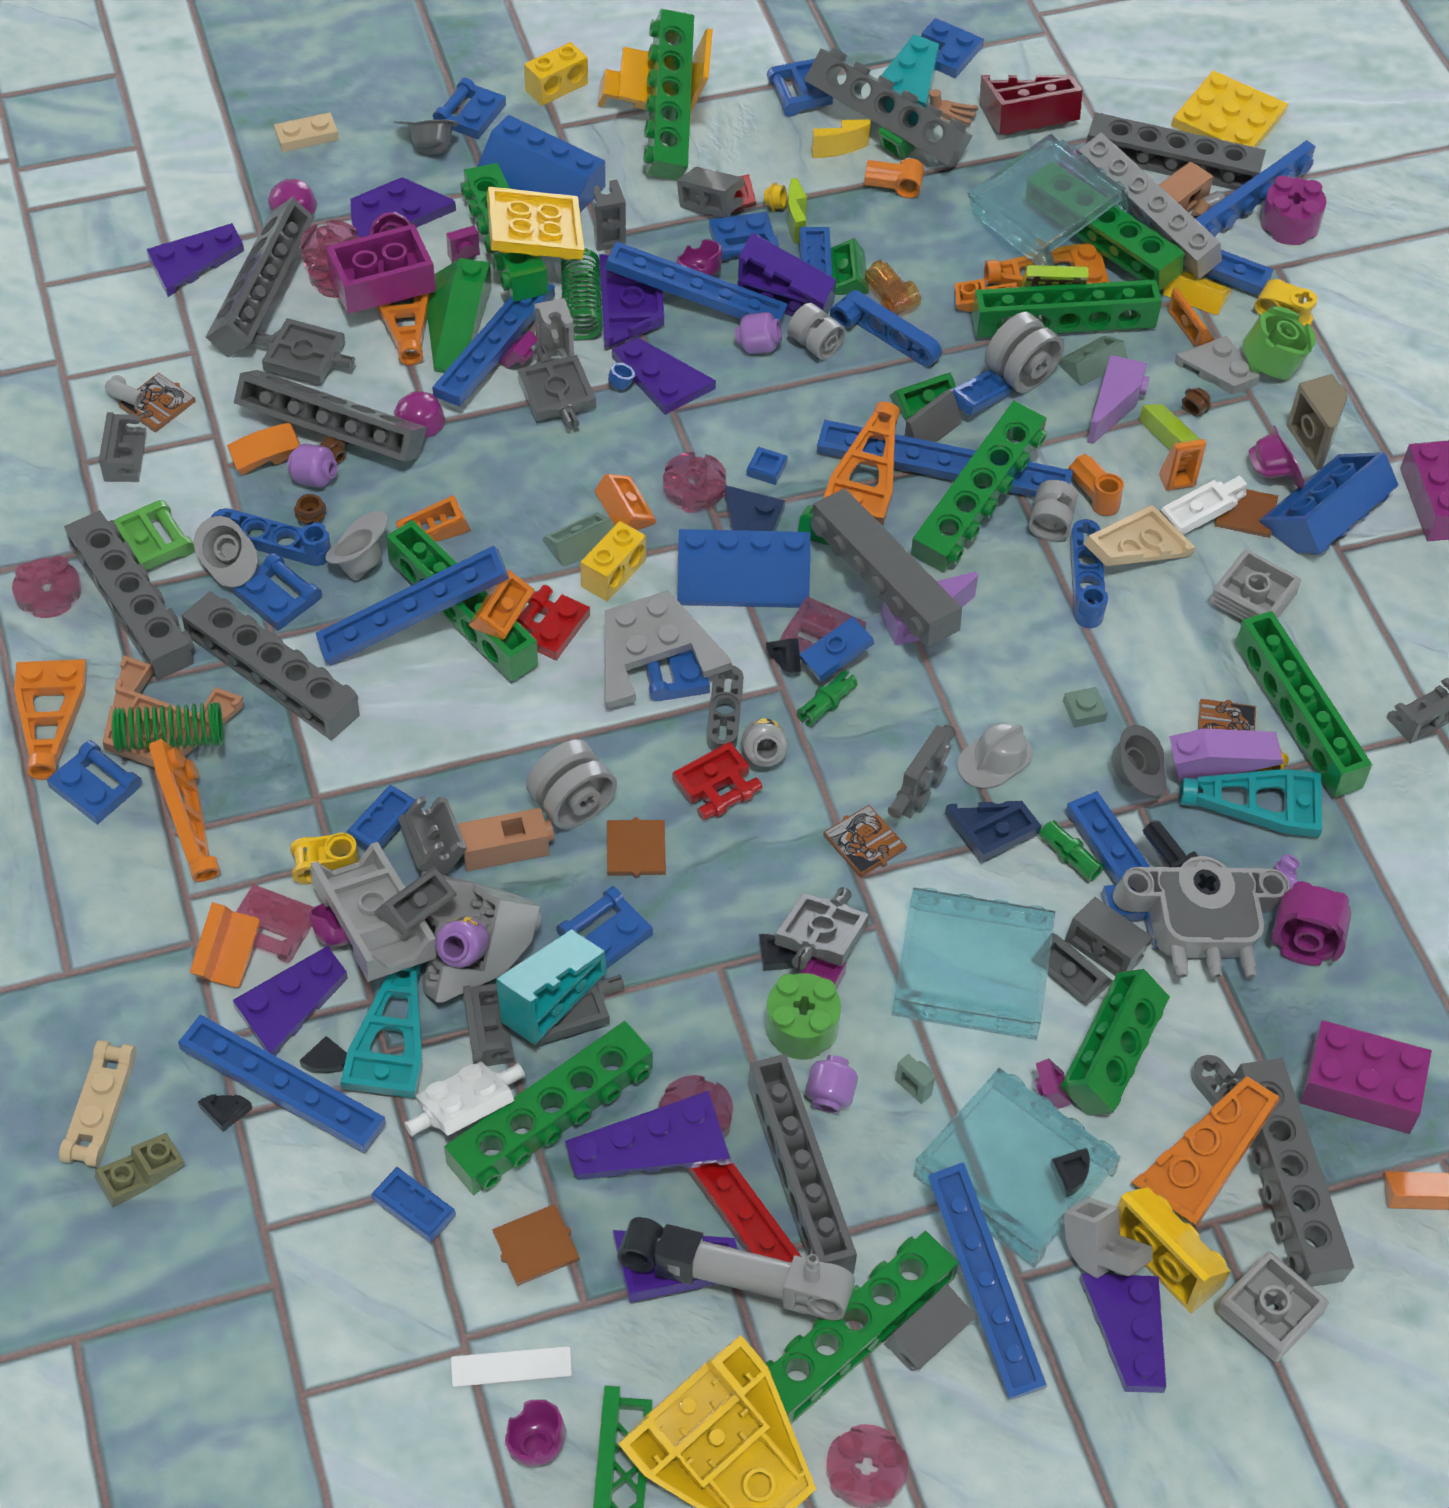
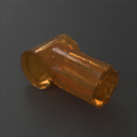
[865,260,921,315]

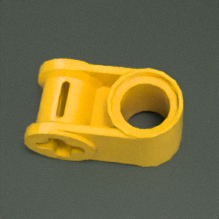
[1255,279,1318,327]
[290,833,360,884]

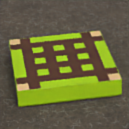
[1020,265,1088,287]

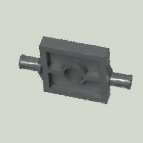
[252,318,355,385]
[517,345,596,430]
[888,725,956,819]
[775,887,869,970]
[538,974,625,1045]

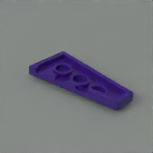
[565,1091,733,1180]

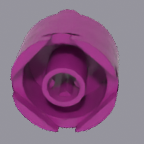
[1261,176,1327,245]
[1272,881,1351,966]

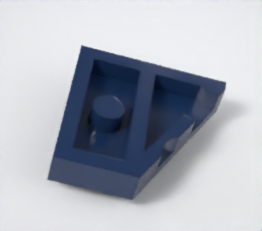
[724,485,785,531]
[945,800,1042,862]

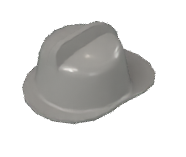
[325,511,389,581]
[193,516,258,588]
[957,723,1033,789]

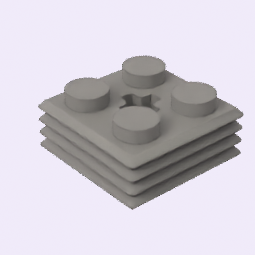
[1210,549,1301,620]
[1217,1251,1329,1362]

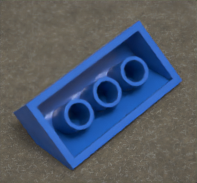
[477,114,606,213]
[1259,452,1399,555]
[677,529,811,608]

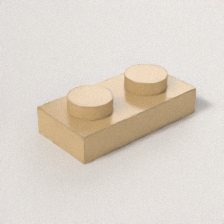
[274,112,339,152]

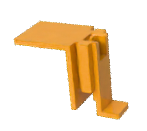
[598,28,713,114]

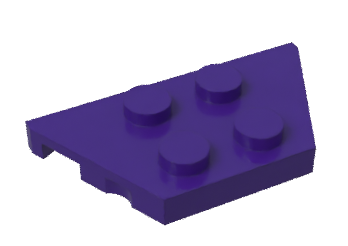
[350,177,456,239]
[599,254,664,348]

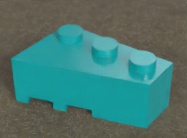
[881,34,939,126]
[496,929,607,1045]

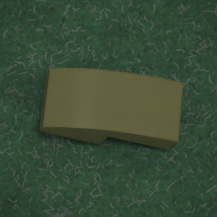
[95,1133,184,1207]

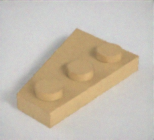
[1084,505,1196,566]

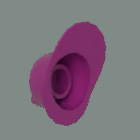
[1248,425,1304,490]

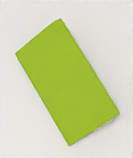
[1139,404,1200,450]

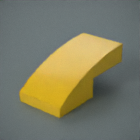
[811,119,871,158]

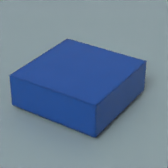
[746,447,788,485]

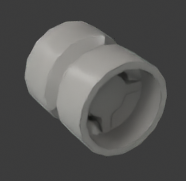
[788,303,846,360]
[1029,480,1078,541]

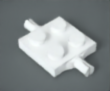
[404,1062,525,1137]

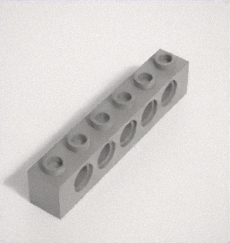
[1079,132,1222,279]

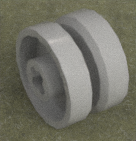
[984,312,1064,393]
[526,739,617,829]

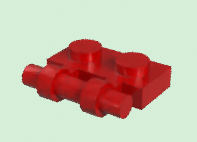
[516,585,590,661]
[672,742,763,820]

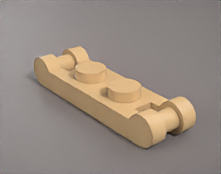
[59,1040,137,1168]

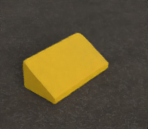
[1163,270,1232,315]

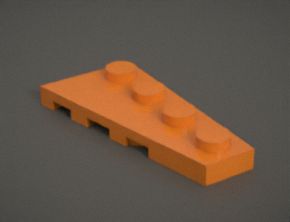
[1131,1076,1281,1227]

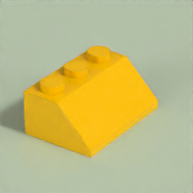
[1118,1187,1231,1314]

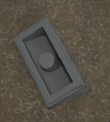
[904,389,962,442]
[374,866,457,935]
[1031,933,1113,1006]

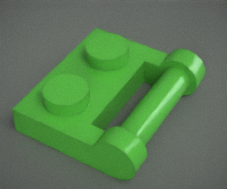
[113,500,195,571]

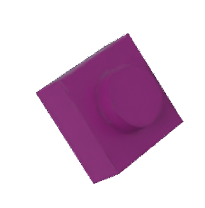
[446,225,480,263]
[499,330,538,369]
[801,957,847,989]
[1035,1058,1072,1109]

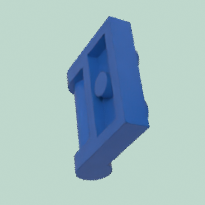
[767,59,833,117]
[432,77,506,140]
[709,212,779,262]
[233,553,322,631]
[646,650,710,701]
[47,740,142,825]
[556,886,653,969]

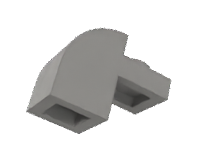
[1064,1197,1152,1278]

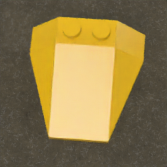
[618,1335,817,1508]

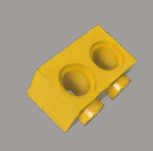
[524,42,588,106]
[580,521,646,602]

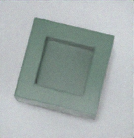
[1063,687,1108,728]
[895,1054,935,1104]

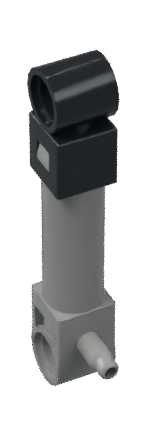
[617,1217,855,1321]

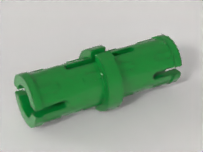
[797,670,858,727]
[1039,820,1104,882]

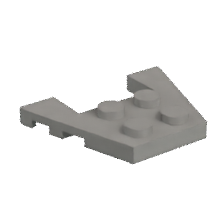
[605,590,732,710]

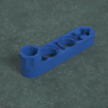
[830,290,942,367]
[211,508,331,566]
[1070,519,1108,628]

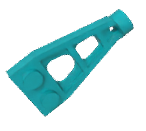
[1179,769,1323,838]
[340,963,423,1099]

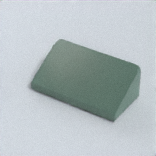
[1058,335,1128,385]
[542,512,614,566]

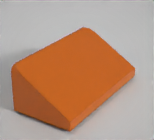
[1168,288,1215,347]
[595,474,656,530]
[469,569,535,640]
[1384,1171,1449,1210]

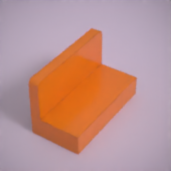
[190,902,261,989]

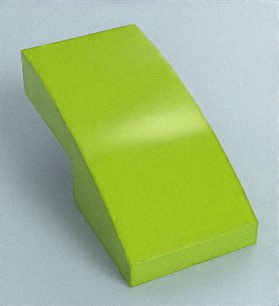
[787,177,807,244]

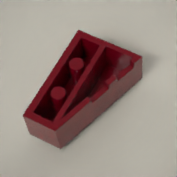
[979,75,1083,135]

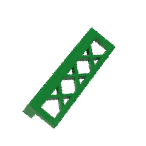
[593,1385,653,1508]

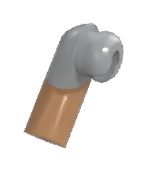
[1191,191,1226,219]

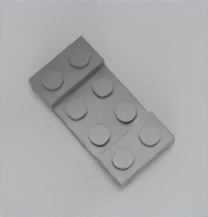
[311,842,436,982]

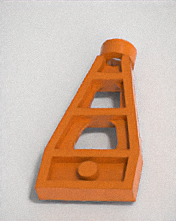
[984,244,1109,287]
[376,293,430,366]
[823,401,900,525]
[14,659,87,780]
[149,739,220,882]

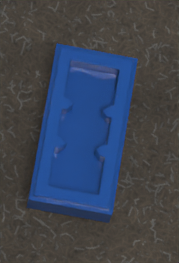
[799,227,832,277]
[951,370,1012,416]
[799,616,874,682]
[346,784,415,850]
[371,1166,456,1243]

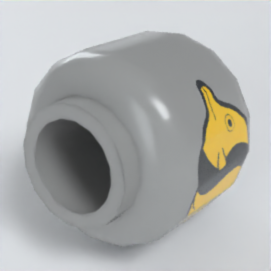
[742,718,788,767]

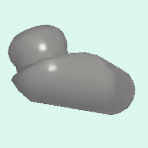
[105,375,143,406]

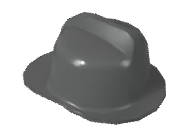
[394,120,459,155]
[1111,724,1166,797]

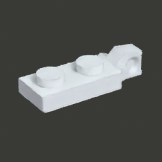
[1160,476,1247,535]

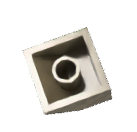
[1287,374,1348,470]

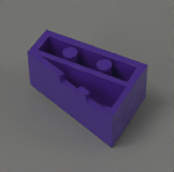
[738,232,836,317]

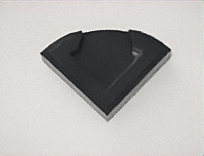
[766,638,802,672]
[759,934,799,971]
[300,1036,347,1073]
[198,1094,253,1132]
[1050,1148,1090,1198]

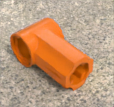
[864,158,925,198]
[1068,453,1124,516]

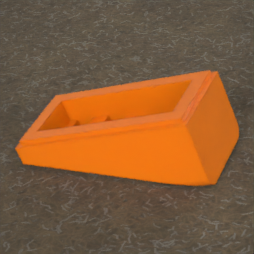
[1159,439,1207,491]
[395,495,471,542]

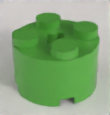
[1242,307,1316,380]
[765,973,841,1060]

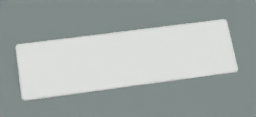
[451,1346,572,1387]

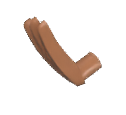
[929,89,978,125]

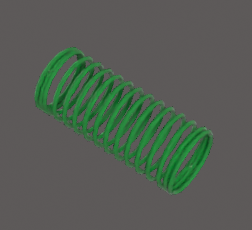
[561,248,603,340]
[112,702,223,752]

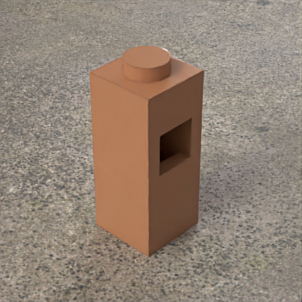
[1159,162,1213,213]
[458,807,554,872]

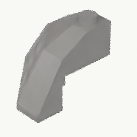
[421,871,541,1002]

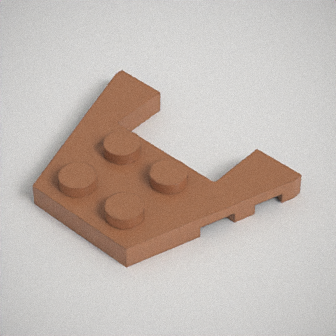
[102,655,244,768]

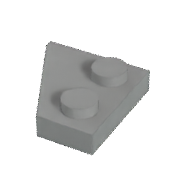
[1175,336,1260,394]

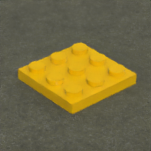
[1171,70,1289,148]
[487,187,584,260]

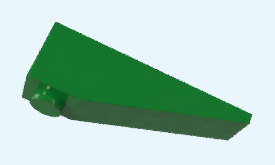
[427,258,492,373]

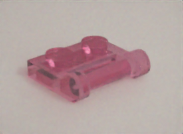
[780,596,866,672]
[236,884,313,963]

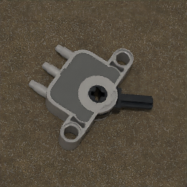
[1112,820,1289,978]

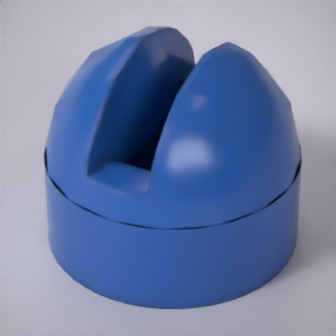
[608,363,635,391]

